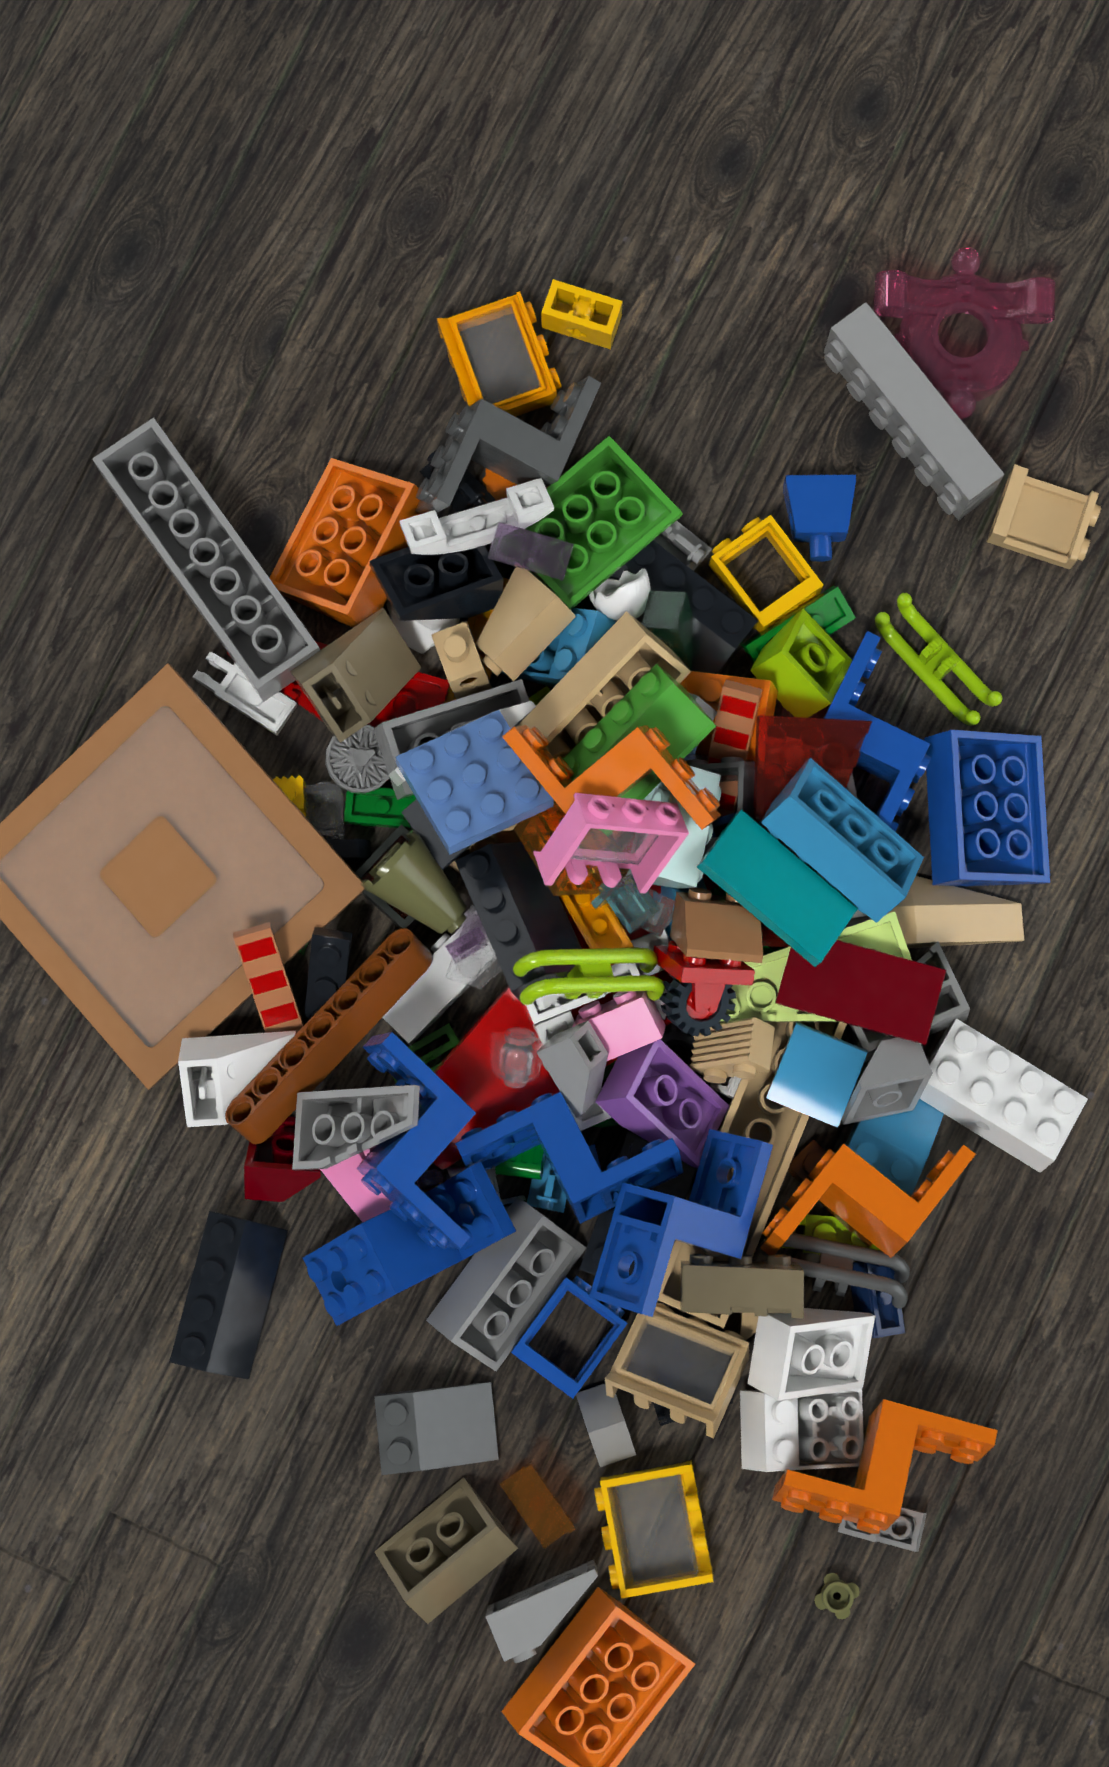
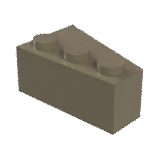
[680,1254,804,1319]

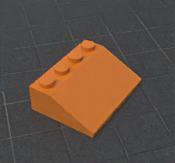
[269,458,420,627]
[501,1587,695,1767]

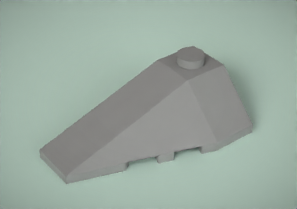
[292,1085,420,1170]

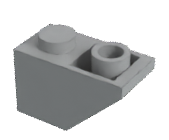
[536,1021,608,1118]

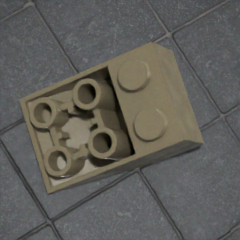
[290,608,421,743]

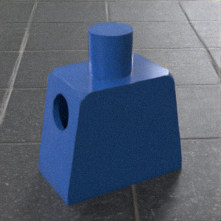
[783,475,856,562]

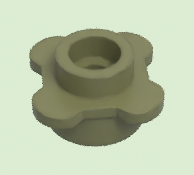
[814,1573,860,1619]

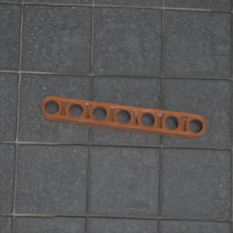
[225,928,433,1144]

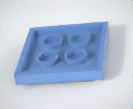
[396,710,554,855]

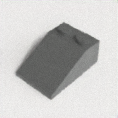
[374,1382,499,1475]

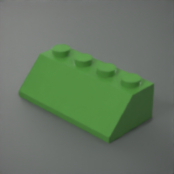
[562,663,717,835]

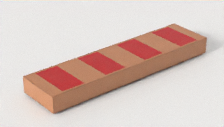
[707,679,763,817]
[233,922,304,1033]

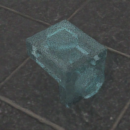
[591,873,661,934]

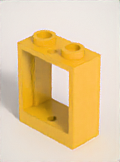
[709,515,823,633]

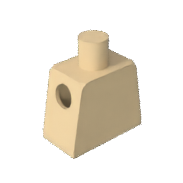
[431,621,492,699]

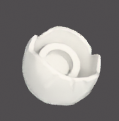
[589,568,651,621]

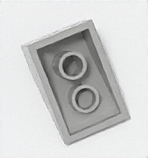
[485,1560,598,1663]

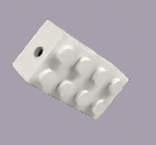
[920,1018,1088,1173]

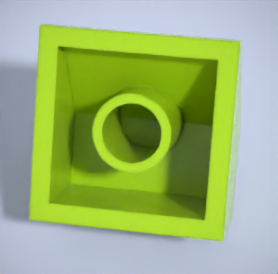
[750,608,852,722]

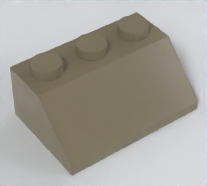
[375,1477,518,1624]

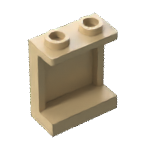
[987,465,1101,569]

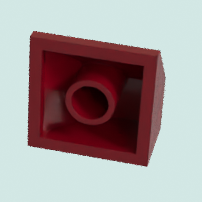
[244,1117,322,1202]

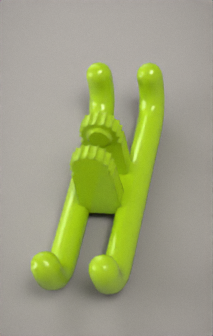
[875,593,1003,726]
[513,947,665,1005]

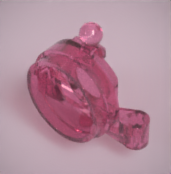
[874,247,1056,419]

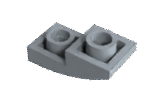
[838,1507,927,1552]

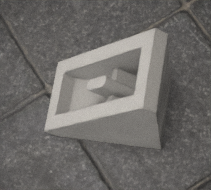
[576,1383,636,1467]

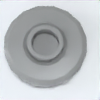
[325,725,390,793]

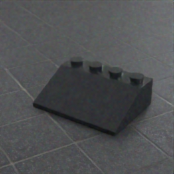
[583,540,758,674]

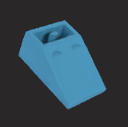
[500,608,616,688]

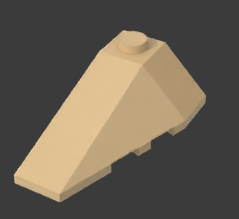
[887,876,1024,948]

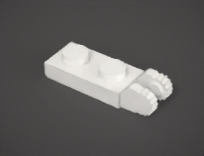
[192,652,298,735]

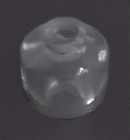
[491,1027,543,1088]

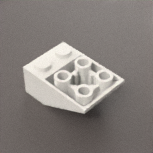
[178,1031,296,1127]
[740,1388,864,1472]

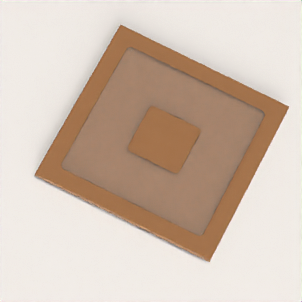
[0,663,365,1090]

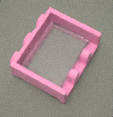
[533,793,689,894]

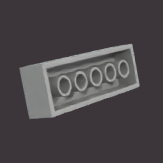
[824,302,1004,521]

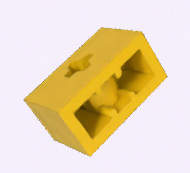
[541,279,623,350]

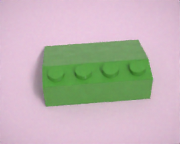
[500,436,683,610]

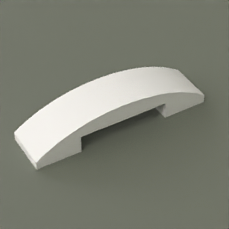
[399,478,554,555]

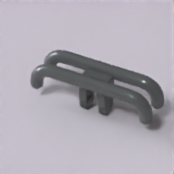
[759,1233,910,1309]

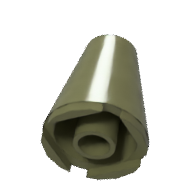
[361,830,467,934]

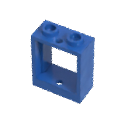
[511,1275,628,1399]

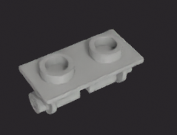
[654,520,712,571]

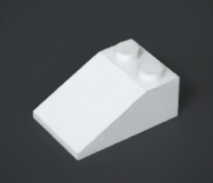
[747,1308,875,1401]

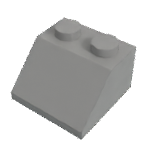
[841,1036,933,1125]

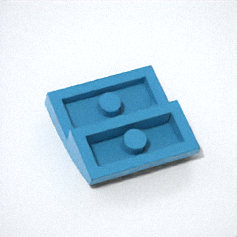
[766,1022,868,1128]

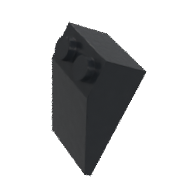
[369,546,503,621]

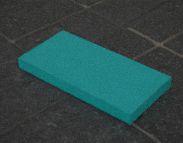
[697,809,858,967]

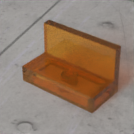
[500,1461,576,1549]

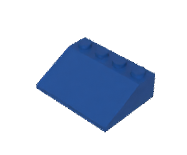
[924,730,1050,886]

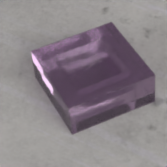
[445,926,488,965]

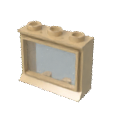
[605,1303,749,1439]

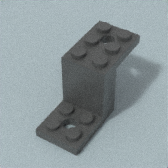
[415,376,601,514]

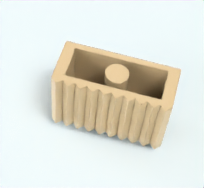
[689,1017,775,1083]

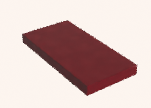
[775,940,946,1045]

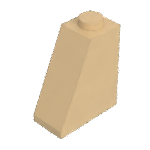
[475,564,576,681]

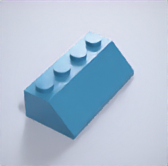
[761,758,924,923]

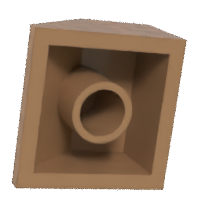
[670,888,763,963]

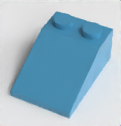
[845,1099,944,1196]

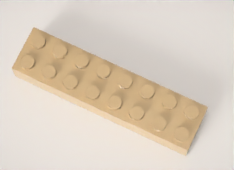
[449,611,691,873]

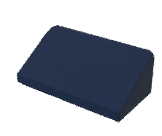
[851,1261,906,1338]

